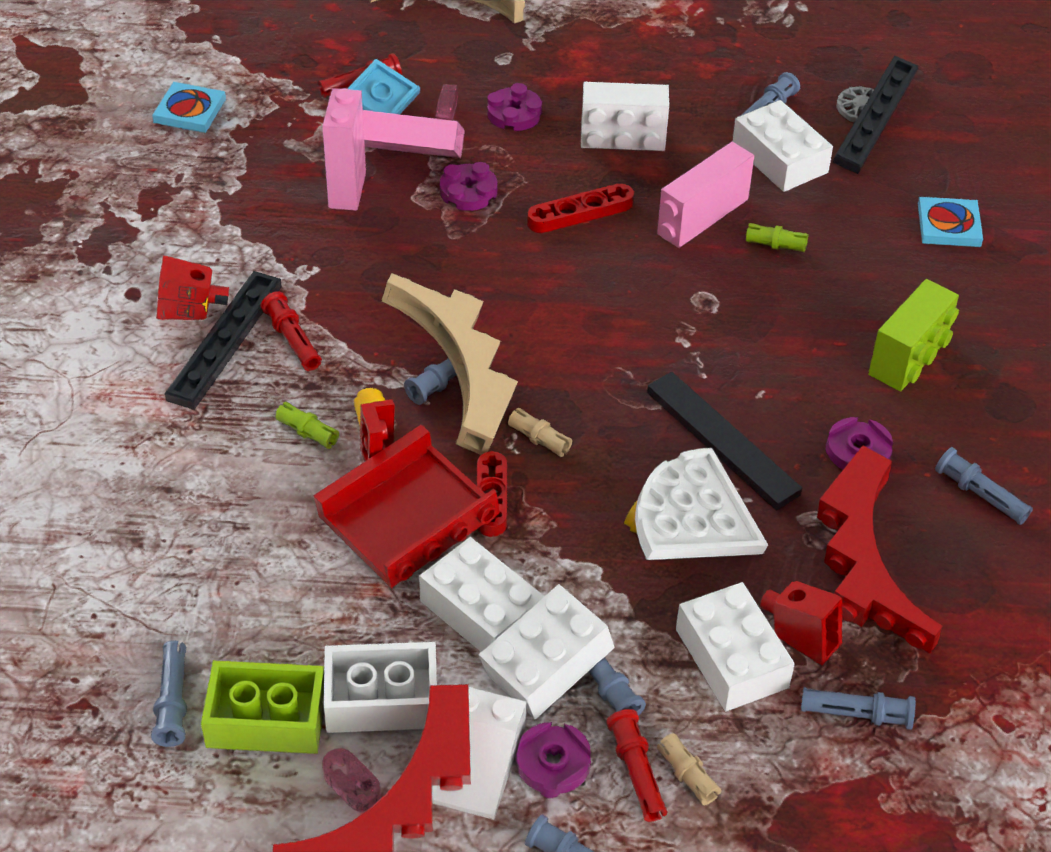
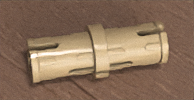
[508,408,572,457]
[657,733,721,805]

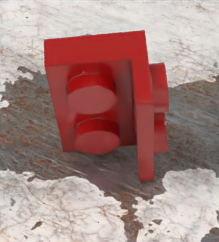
[360,399,395,462]

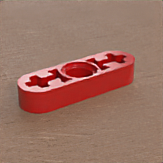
[477,451,507,537]

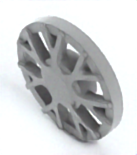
[837,86,874,123]

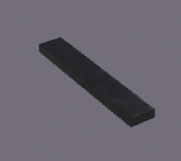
[833,56,919,174]
[165,271,282,410]
[647,372,803,511]

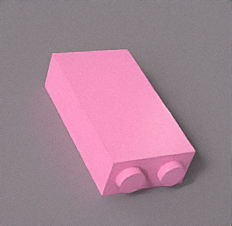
[323,88,366,210]
[363,110,465,158]
[657,141,754,248]

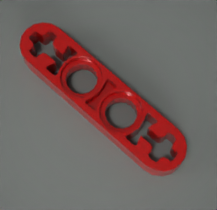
[527,184,634,233]

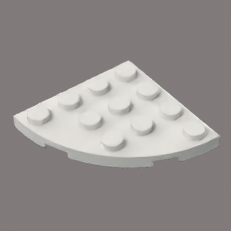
[635,448,768,560]

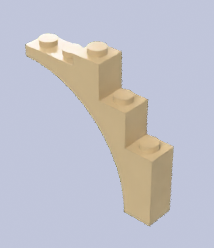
[382,273,518,455]

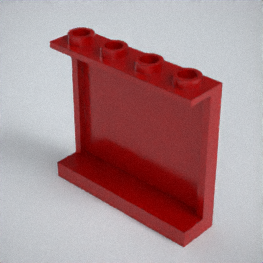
[313,425,500,588]

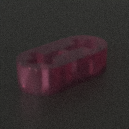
[435,84,459,121]
[322,748,381,812]

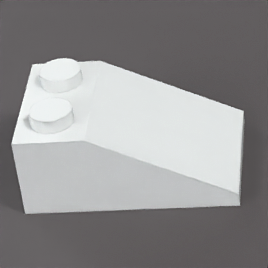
[432,684,526,819]

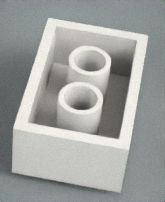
[581,82,669,151]
[733,100,833,192]
[419,537,544,652]
[676,582,795,712]
[479,584,615,719]
[324,642,437,733]

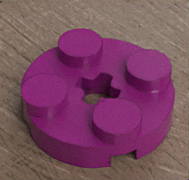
[487,83,542,131]
[440,162,498,211]
[825,417,893,470]
[516,722,591,798]

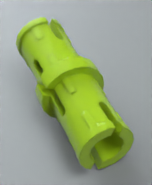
[746,223,808,252]
[275,402,339,449]

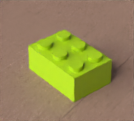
[868,279,959,392]
[201,660,324,754]

